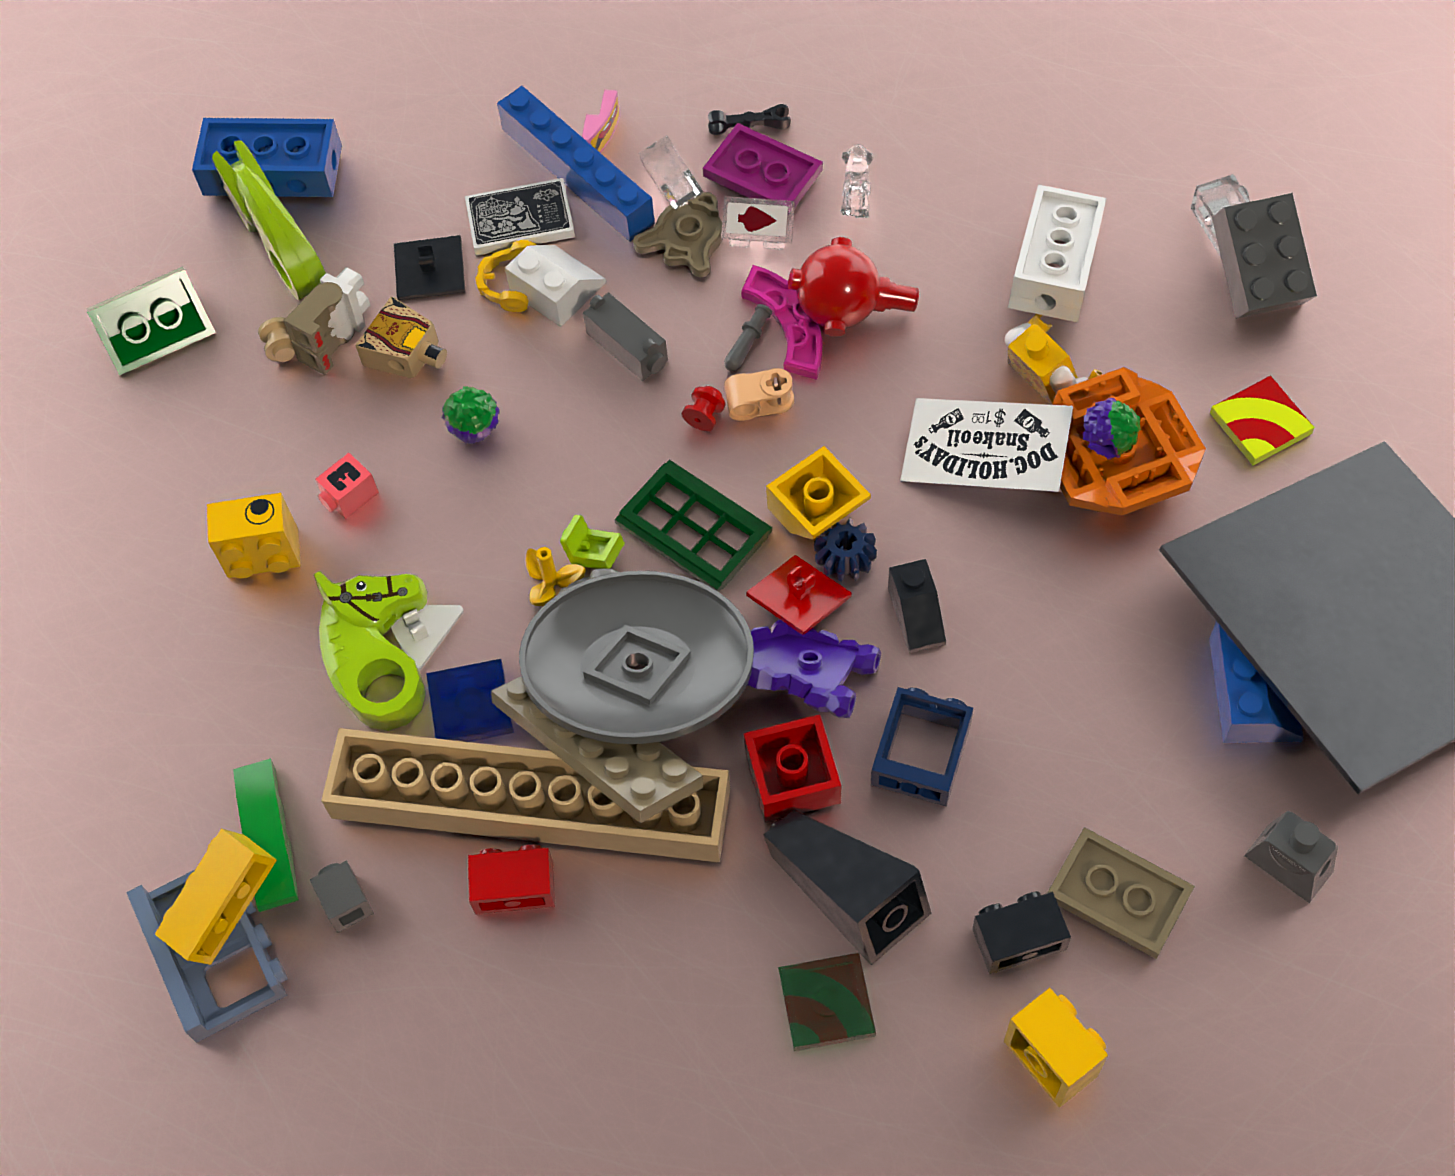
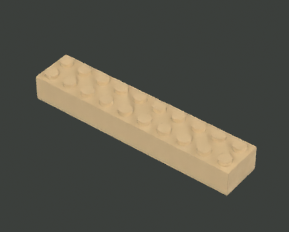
[321,728,731,863]

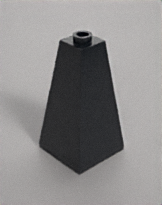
[763,810,932,965]

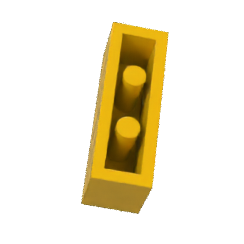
[155,828,277,965]

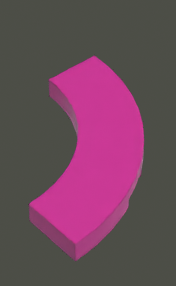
[741,265,822,380]

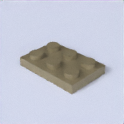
[1047,827,1195,959]

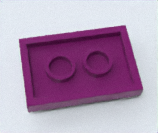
[702,123,823,216]

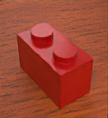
[468,845,555,914]

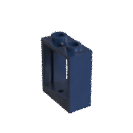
[871,687,974,807]

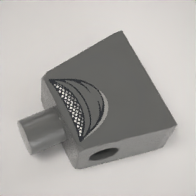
[1245,811,1338,903]

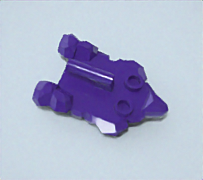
[747,620,881,718]

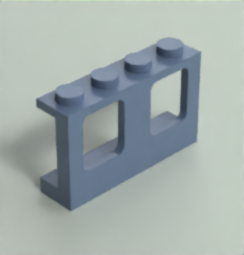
[126,870,288,1043]

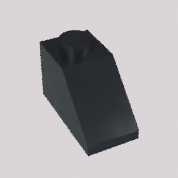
[888,559,946,654]

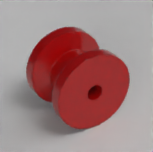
[681,386,726,432]

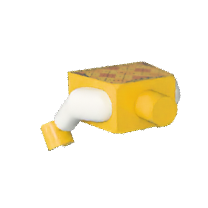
[1005,314,1102,405]

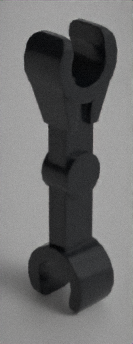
[708,104,791,135]

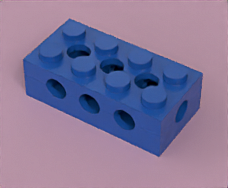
[192,118,342,197]

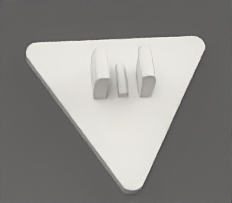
[391,605,463,671]

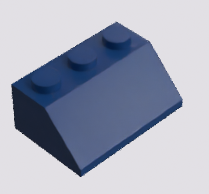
[1209,621,1304,743]

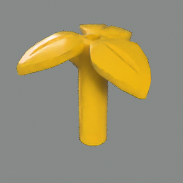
[525,547,586,606]

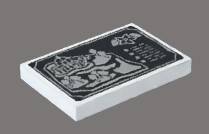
[465,178,575,256]

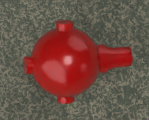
[788,237,919,337]

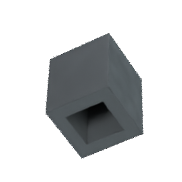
[310,860,374,933]

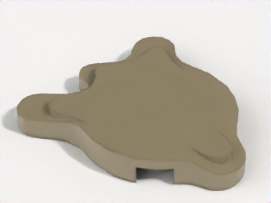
[633,192,724,277]

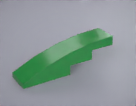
[233,758,299,912]

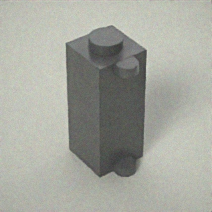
[583,292,668,381]

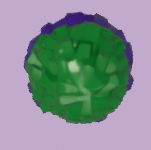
[441,386,500,444]
[1083,398,1141,460]

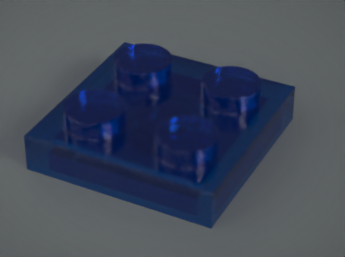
[426,659,514,742]

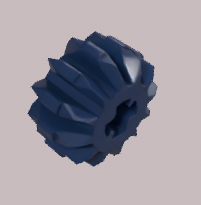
[814,517,877,583]

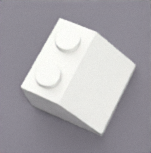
[505,245,606,327]

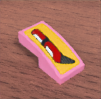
[582,90,620,153]

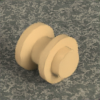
[258,317,296,362]

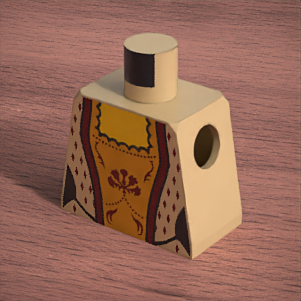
[355,297,447,378]

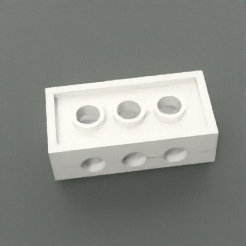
[1008,185,1106,322]

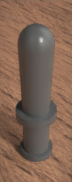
[724,304,772,371]

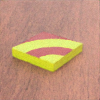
[1210,375,1315,466]

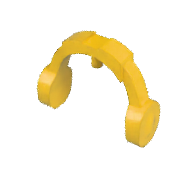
[475,240,537,312]

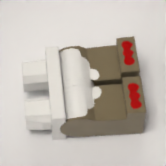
[284,268,370,375]

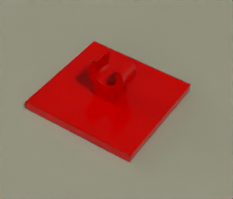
[746,555,852,635]

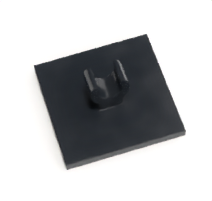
[394,235,465,301]

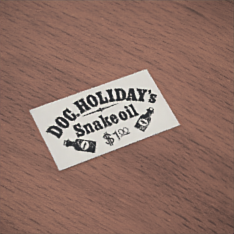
[900,398,1073,492]

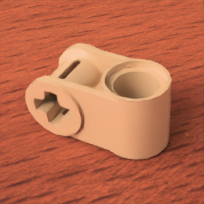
[724,368,794,421]

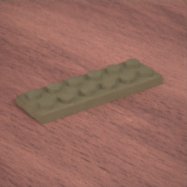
[491,676,703,823]

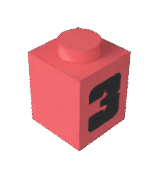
[315,453,379,519]

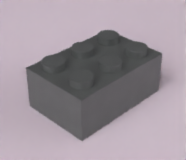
[1212,193,1317,319]

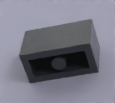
[972,891,1071,974]

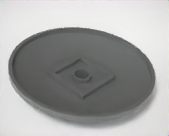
[519,571,754,744]

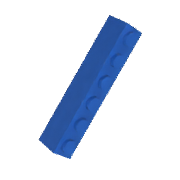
[497,86,655,242]

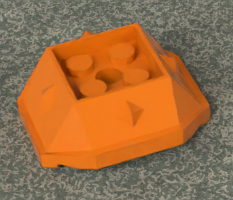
[1052,367,1206,516]

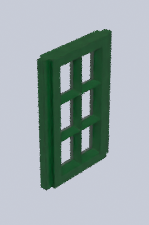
[614,459,773,592]

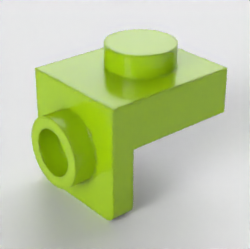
[560,515,625,569]

